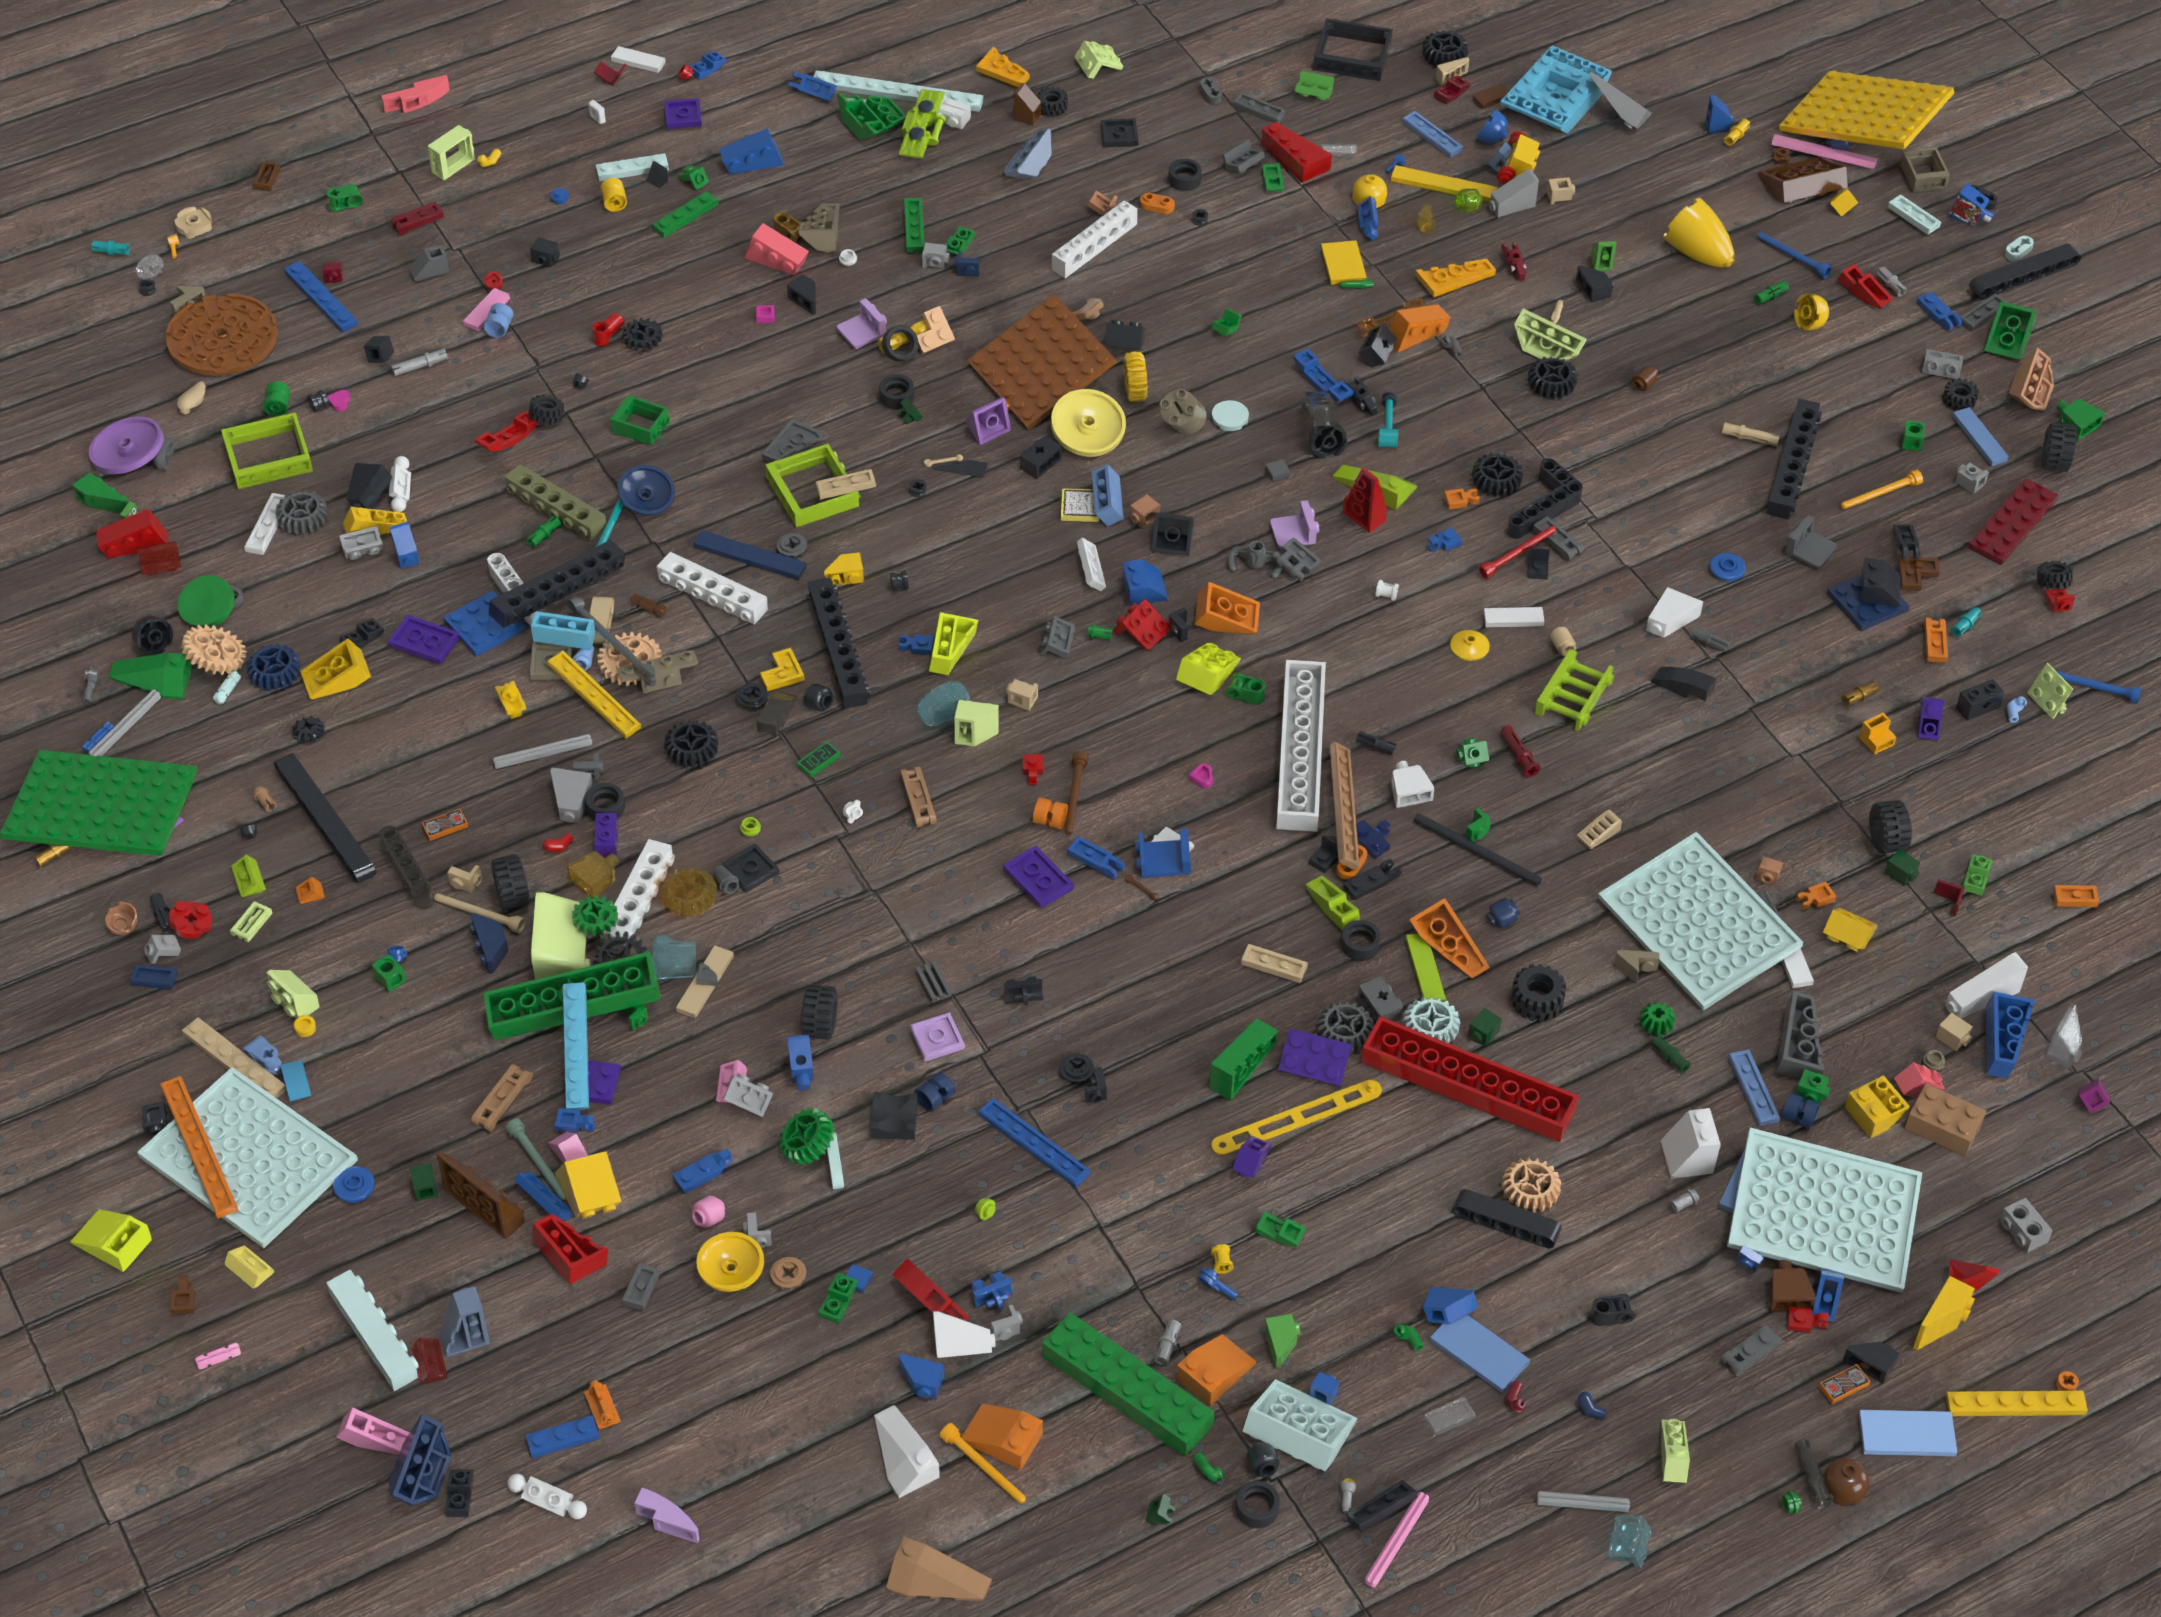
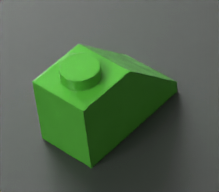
[1591,241,1617,271]
[1265,1314,1300,1368]

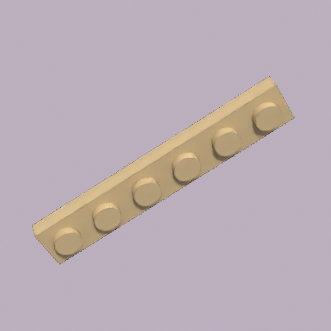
[182,1017,287,1098]

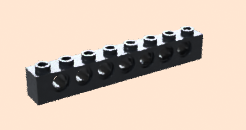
[1766,399,1822,519]
[488,540,626,628]
[808,577,870,709]

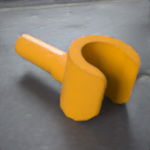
[167,234,180,258]

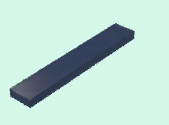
[693,530,807,580]

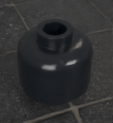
[804,683,833,712]
[1246,1442,1280,1477]

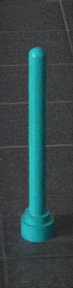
[596,498,624,547]

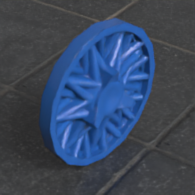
[1709,553,1746,581]
[333,1166,375,1203]

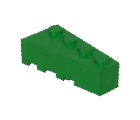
[1208,1019,1278,1100]

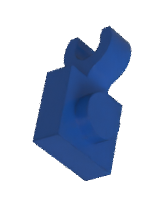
[1427,528,1462,552]
[555,1108,596,1133]

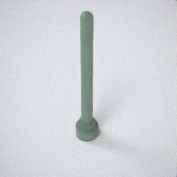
[505,1118,567,1201]

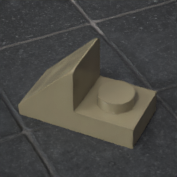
[170,286,206,316]
[1615,950,1660,983]

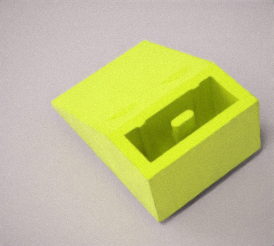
[1176,643,1241,695]
[70,1209,152,1272]

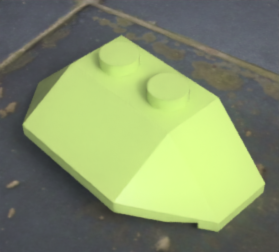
[1514,309,1587,361]

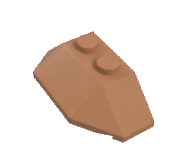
[2009,347,2054,411]

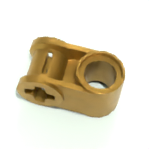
[774,212,801,242]

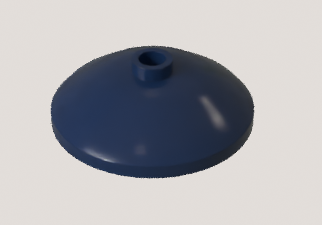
[618,465,675,516]

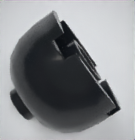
[1309,420,1347,459]
[132,615,173,655]

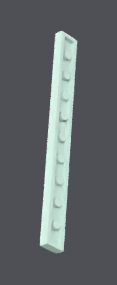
[814,70,983,112]

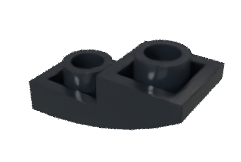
[339,618,384,649]
[444,1469,474,1517]

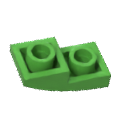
[1963,854,1993,896]

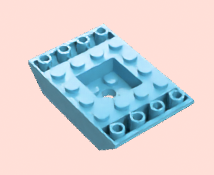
[1500,46,1612,134]

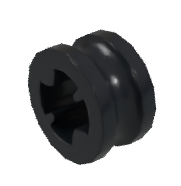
[1192,209,1208,226]
[139,279,156,296]
[909,479,927,497]

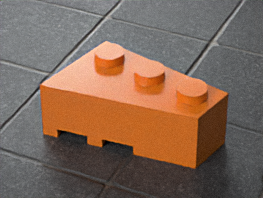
[1389,304,1451,353]

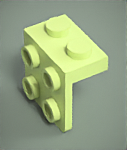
[1074,41,1123,79]

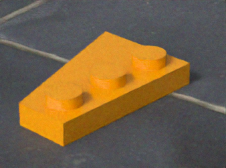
[976,47,1029,87]

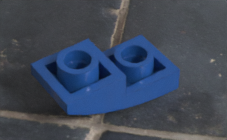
[689,51,726,80]

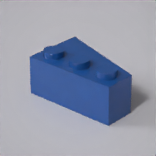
[719,128,784,174]

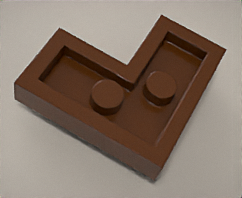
[1898,556,1940,591]

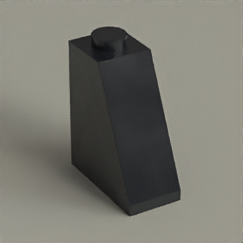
[346,463,392,509]

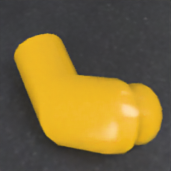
[477,149,501,167]

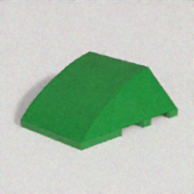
[837,93,906,140]

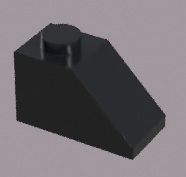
[1576,265,1614,303]
[787,274,816,315]
[1843,1341,1900,1384]

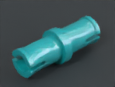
[92,240,130,255]
[1950,607,1982,638]

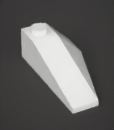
[874,1405,939,1498]

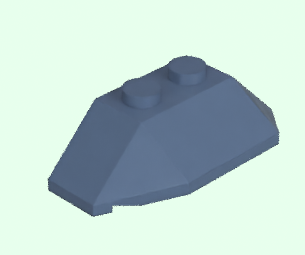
[1003,128,1052,179]

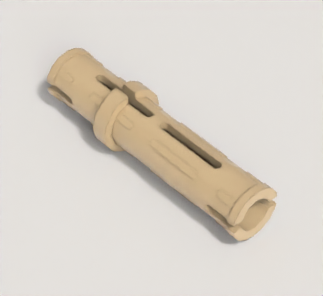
[1722,422,1780,447]

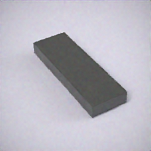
[1232,92,1286,123]
[1960,294,2008,332]

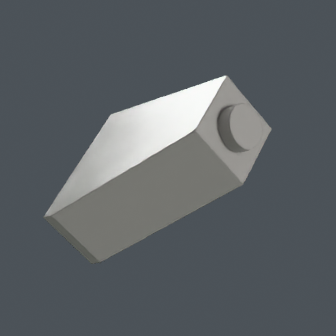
[1489,169,1539,218]
[550,767,593,823]

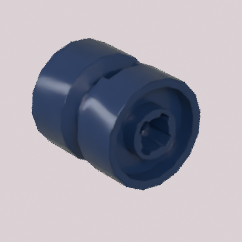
[914,1072,955,1112]
[1781,1092,1820,1129]

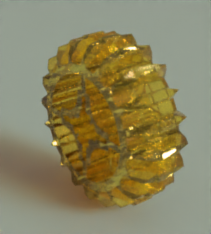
[661,866,717,918]

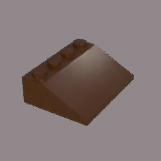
[1758,157,1848,204]
[436,1151,525,1239]

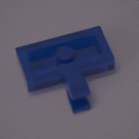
[1356,819,1391,860]

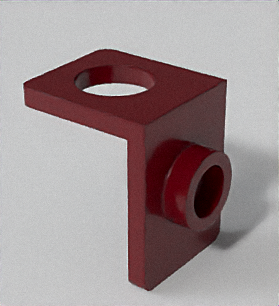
[594,61,627,86]
[1934,879,1965,917]

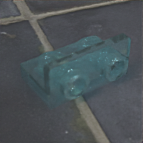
[1607,1515,1651,1568]

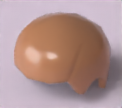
[105,902,138,935]

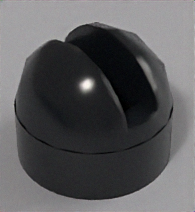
[573,373,589,389]
[240,823,257,839]

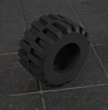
[2042,422,2077,472]
[1869,800,1912,854]
[491,853,530,910]
[1511,964,1566,1022]
[801,984,838,1040]

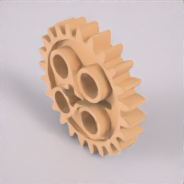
[181,625,247,675]
[597,632,662,686]

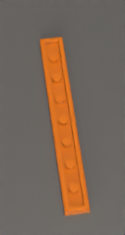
[160,1076,239,1219]

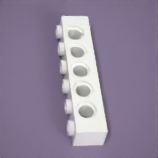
[1052,201,1137,278]
[657,552,768,625]
[600,839,675,950]

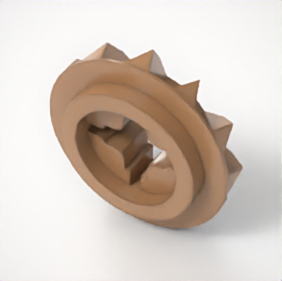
[770,1257,806,1290]

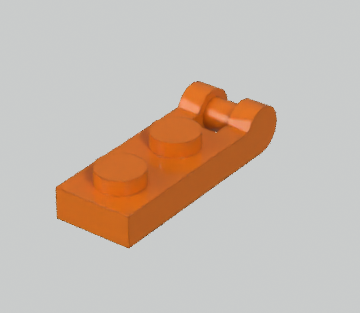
[1924,618,1948,663]

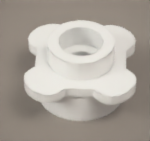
[843,800,863,823]

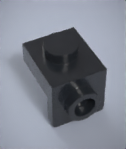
[1168,607,1188,642]
[142,1101,168,1134]

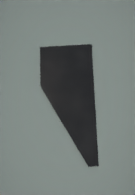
[933,460,988,478]

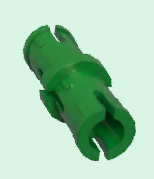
[1754,280,1789,305]
[526,516,561,548]

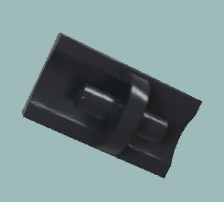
[1004,976,1043,1006]

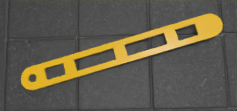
[1212,1080,1382,1156]

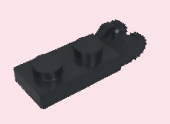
[1892,524,1920,559]
[1343,859,1402,900]

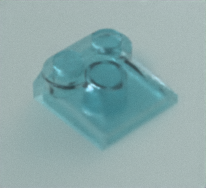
[653,935,696,979]

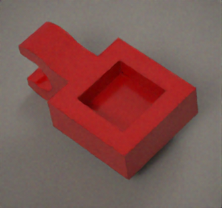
[1023,754,1043,785]
[1788,1307,1829,1333]

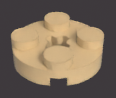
[175,207,212,239]

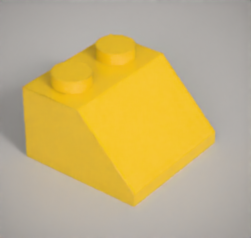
[1823,908,1878,951]

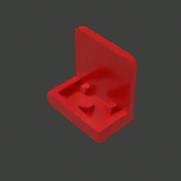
[1113,599,1170,651]

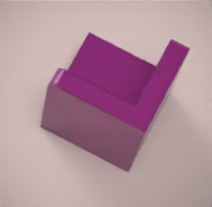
[2079,1078,2110,1113]

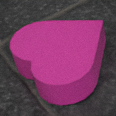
[326,390,350,412]
[1189,764,1213,788]

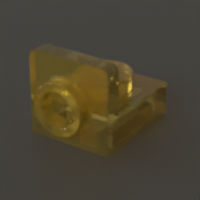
[1416,203,1436,234]

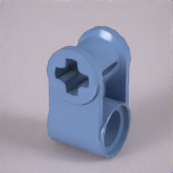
[242,1035,282,1074]

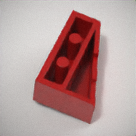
[96,509,169,558]
[532,1214,608,1285]

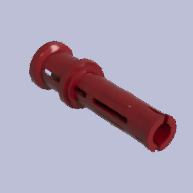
[1500,725,1541,777]

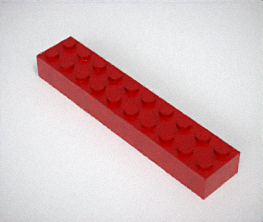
[1361,1016,1579,1142]

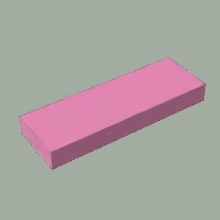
[463,288,510,332]

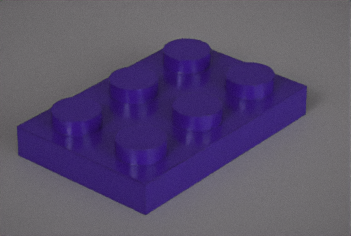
[388,615,460,665]
[1003,845,1074,909]
[1278,1028,1352,1087]

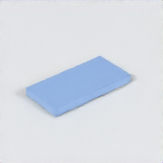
[1859,1410,1957,1456]

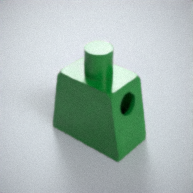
[2056,399,2105,442]

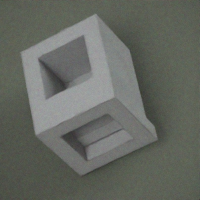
[922,243,950,268]
[1956,463,1989,494]

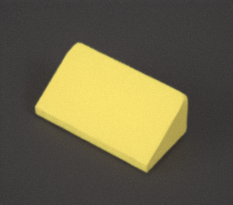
[225,1245,274,1289]

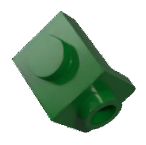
[678,165,709,190]
[1211,308,1242,336]
[1466,808,1491,842]
[624,1004,648,1031]

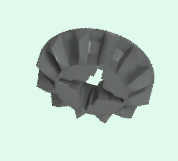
[777,533,807,558]

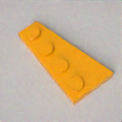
[1415,259,1496,297]

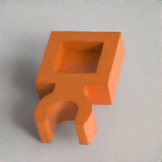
[1444,488,1480,510]
[1796,882,1837,910]

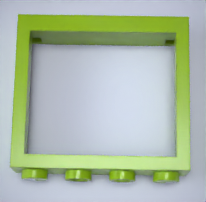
[221,412,313,489]
[765,444,861,528]

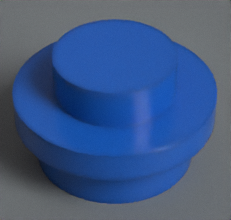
[551,188,569,204]
[386,946,407,962]

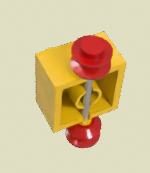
[1497,131,1540,185]

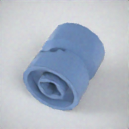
[483,303,514,338]

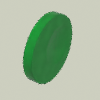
[178,575,235,628]

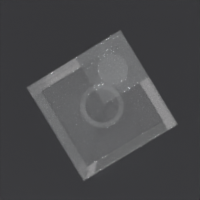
[2046,1003,2083,1069]

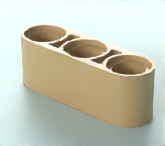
[590,596,614,644]

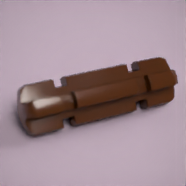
[630,594,667,617]

